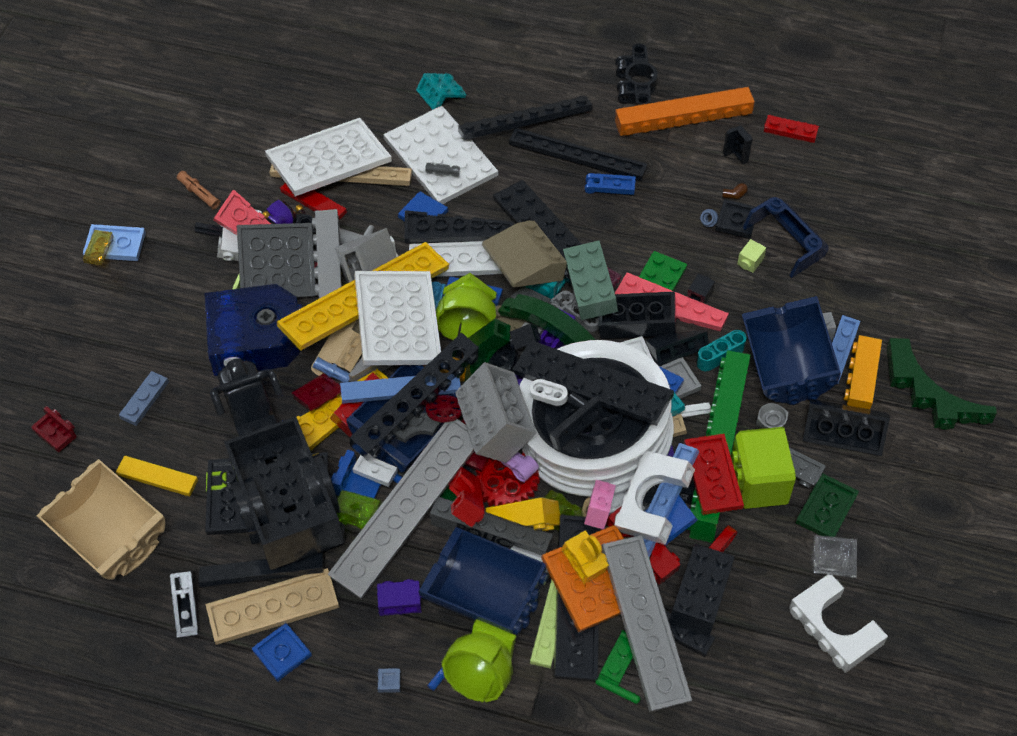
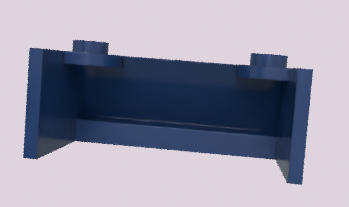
[743,197,829,278]

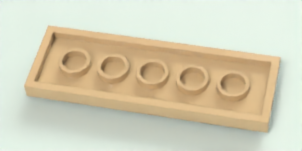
[206,568,339,645]

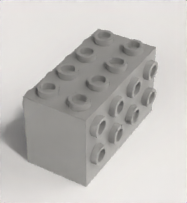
[455,362,537,463]

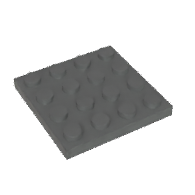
[237,223,316,300]

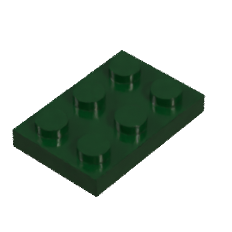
[796,473,859,542]

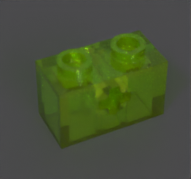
[337,490,381,529]

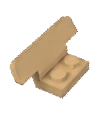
[311,319,362,376]

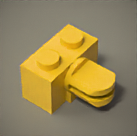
[561,530,609,584]

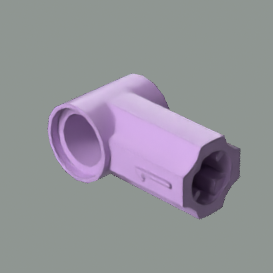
[500,452,539,482]

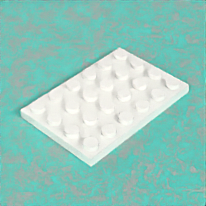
[384,106,498,204]
[265,118,391,196]
[354,271,441,365]

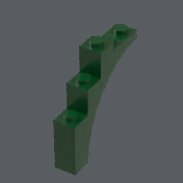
[886,338,997,430]

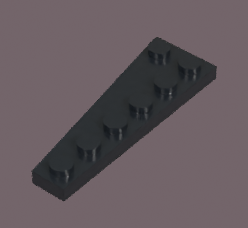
[404,210,514,243]

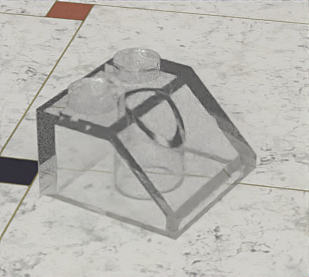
[811,535,857,578]

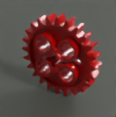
[476,453,540,507]

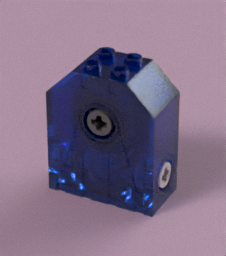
[204,284,304,376]

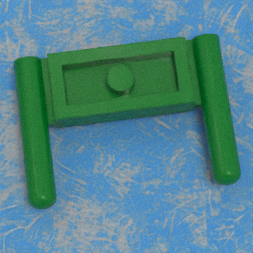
[595,630,640,704]

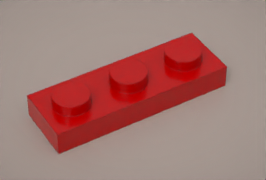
[764,115,819,143]

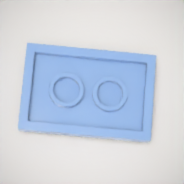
[83,224,146,261]

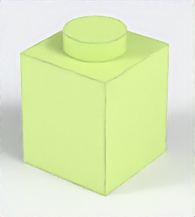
[737,239,766,273]

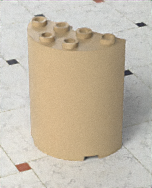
[37,459,165,579]

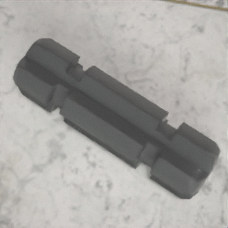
[425,163,460,177]

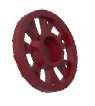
[426,395,462,422]

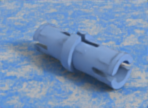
[312,357,350,383]

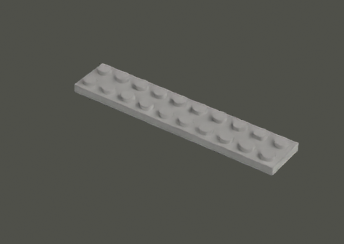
[328,415,474,600]

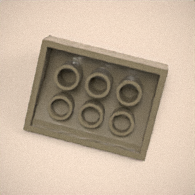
[482,221,567,287]

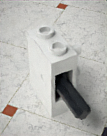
[194,210,261,261]

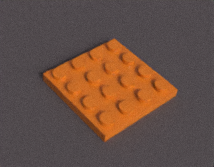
[541,525,623,632]

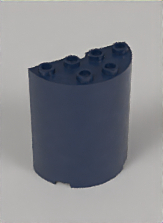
[742,296,841,405]
[346,365,460,472]
[419,527,549,636]

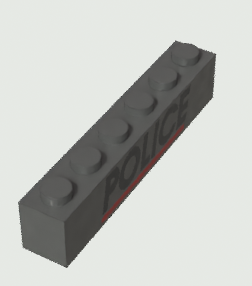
[430,497,553,555]

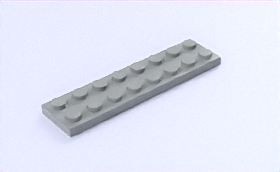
[601,535,692,712]

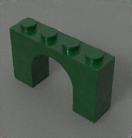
[465,318,511,382]

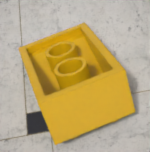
[485,498,560,531]

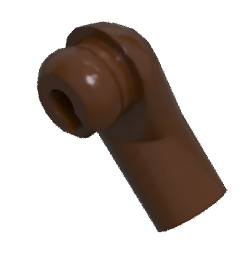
[722,183,748,199]

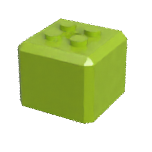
[731,427,796,509]

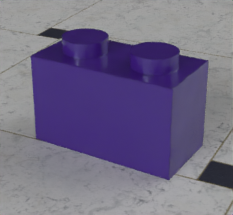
[377,579,421,616]

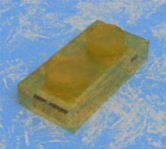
[83,230,114,265]

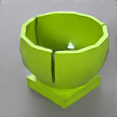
[436,273,497,340]
[442,619,516,702]

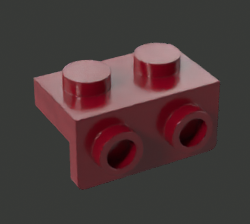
[31,406,76,453]

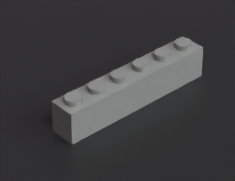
[312,209,342,299]

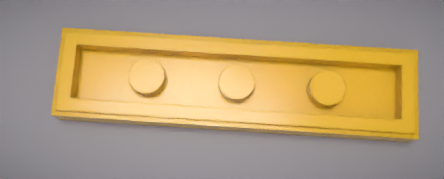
[116,455,198,497]

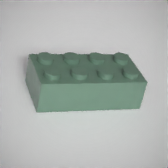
[563,241,618,320]

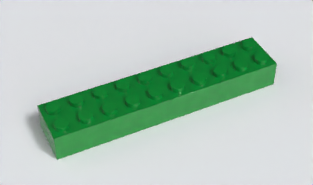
[686,350,750,543]

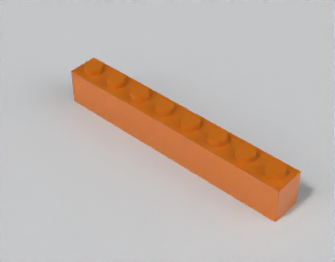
[615,87,754,136]

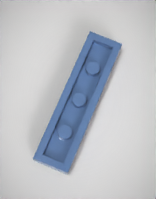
[832,315,860,384]

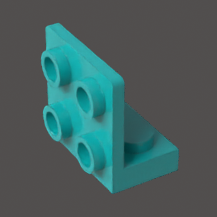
[416,73,466,110]

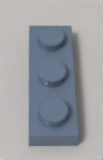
[119,371,169,426]

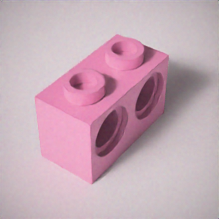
[584,480,616,529]

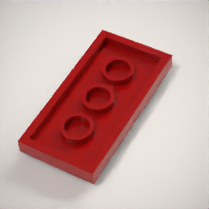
[684,434,744,515]

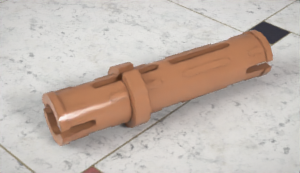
[177,171,221,209]

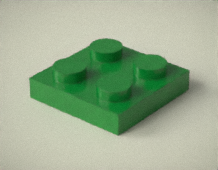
[639,251,687,291]

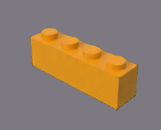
[843,335,882,409]

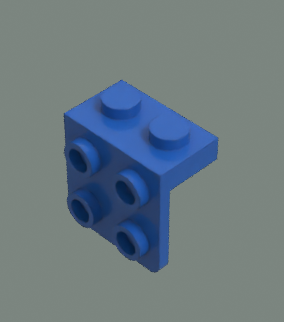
[331,450,381,505]

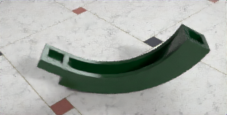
[498,294,595,345]

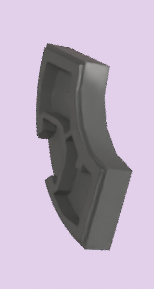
[395,413,442,443]

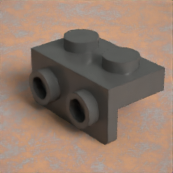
[789,448,826,488]

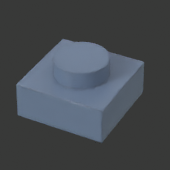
[378,668,401,693]

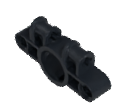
[615,43,657,106]

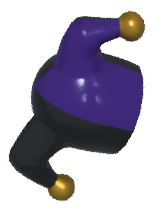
[262,200,307,224]

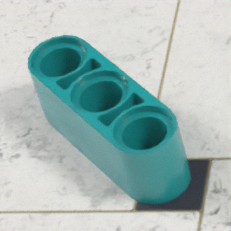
[697,330,747,371]

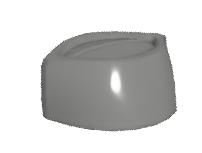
[756,403,788,429]

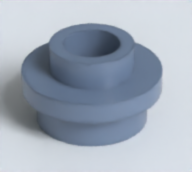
[700,209,718,227]

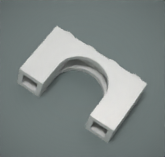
[614,451,695,545]
[789,573,888,673]

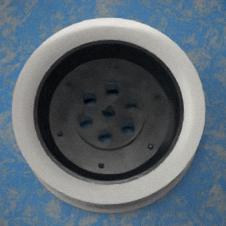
[519,340,674,497]

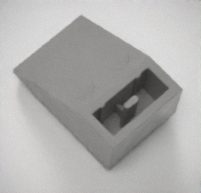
[335,228,396,283]

